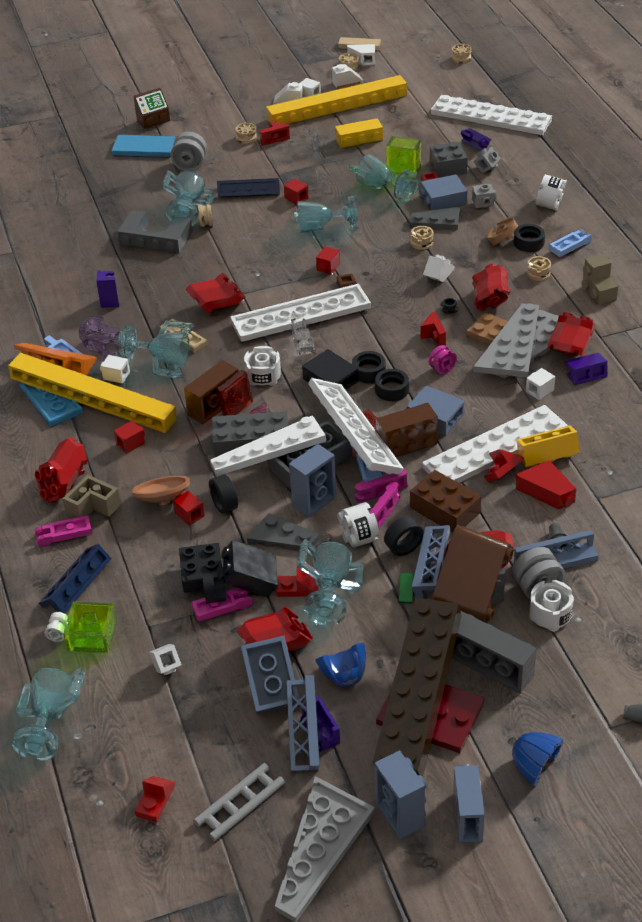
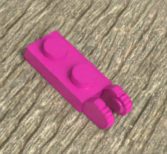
[355,469,408,503]
[369,482,401,529]
[35,515,92,546]
[191,588,253,622]

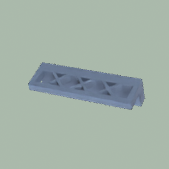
[412,525,450,599]
[513,530,599,569]
[286,675,319,772]

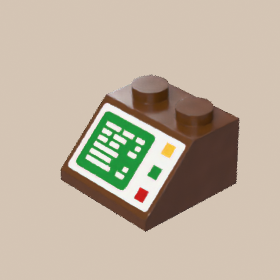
[133,88,170,129]

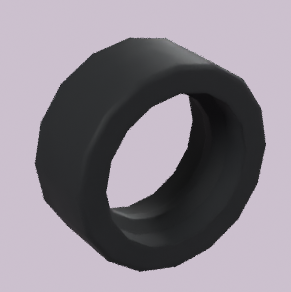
[513,224,545,252]
[352,351,386,383]
[375,369,409,401]
[209,474,238,514]
[384,516,424,556]

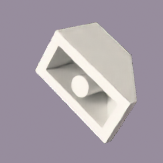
[332,64,364,89]
[273,82,304,105]

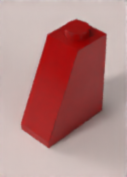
[516,460,576,509]

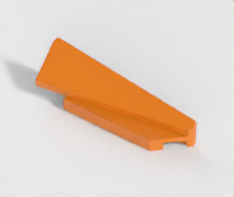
[14,343,97,375]

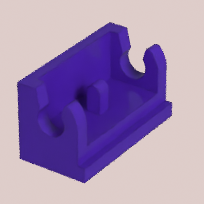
[96,270,120,308]
[565,353,608,385]
[300,696,340,752]

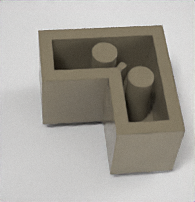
[581,254,618,305]
[63,475,121,518]

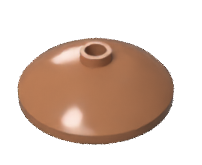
[132,476,190,505]

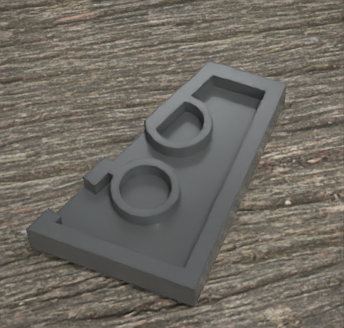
[410,206,461,230]
[247,513,320,552]

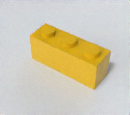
[335,118,383,148]
[516,425,580,467]

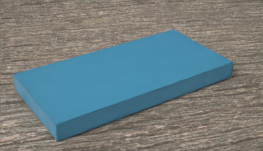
[112,135,176,157]
[19,383,83,427]

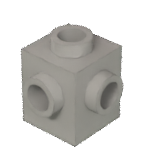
[473,147,501,174]
[472,184,497,208]

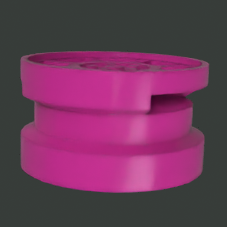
[428,345,457,374]

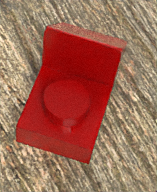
[259,121,290,146]
[420,312,446,346]
[484,449,524,482]
[276,565,319,597]
[135,776,176,822]

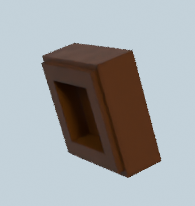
[336,273,357,288]

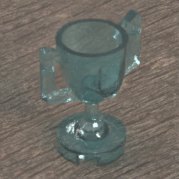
[348,154,419,202]
[162,170,214,226]
[294,196,358,233]
[117,320,194,378]
[297,539,364,626]
[12,668,85,761]

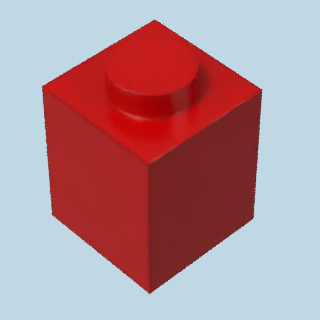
[284,179,309,205]
[316,246,340,274]
[114,421,145,454]
[173,490,205,526]

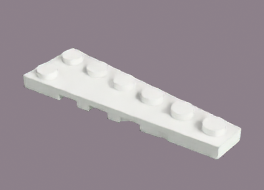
[210,416,326,476]

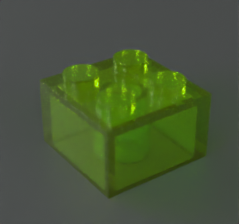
[386,136,421,177]
[63,601,117,653]

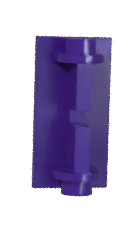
[460,128,492,151]

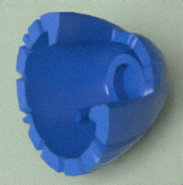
[315,643,366,688]
[512,732,564,786]

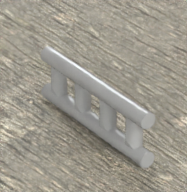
[193,763,285,842]

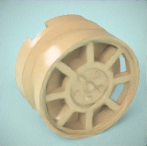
[452,44,471,63]
[339,53,359,71]
[236,123,257,144]
[198,204,213,227]
[411,226,433,250]
[527,256,551,281]

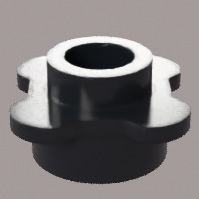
[440,298,459,313]

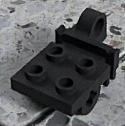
[179,543,227,604]

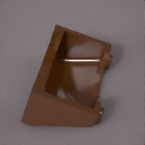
[432,525,514,624]

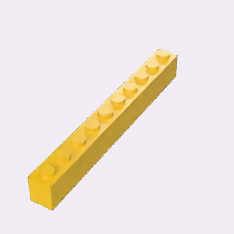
[266,75,407,124]
[8,353,177,433]

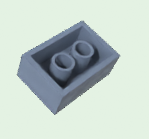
[289,444,337,517]
[241,636,300,714]
[375,750,426,839]

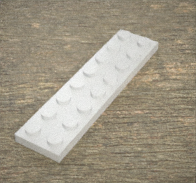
[431,95,552,135]
[230,284,371,342]
[308,378,404,475]
[422,405,568,483]

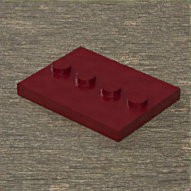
[376,684,485,753]

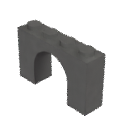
[117,210,193,253]

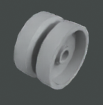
[170,131,207,171]
[511,547,566,599]

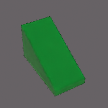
[399,573,413,603]

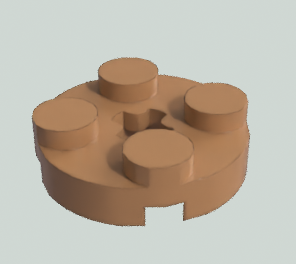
[486,217,518,246]

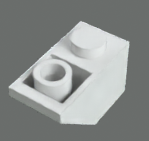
[347,44,375,66]
[423,254,455,282]

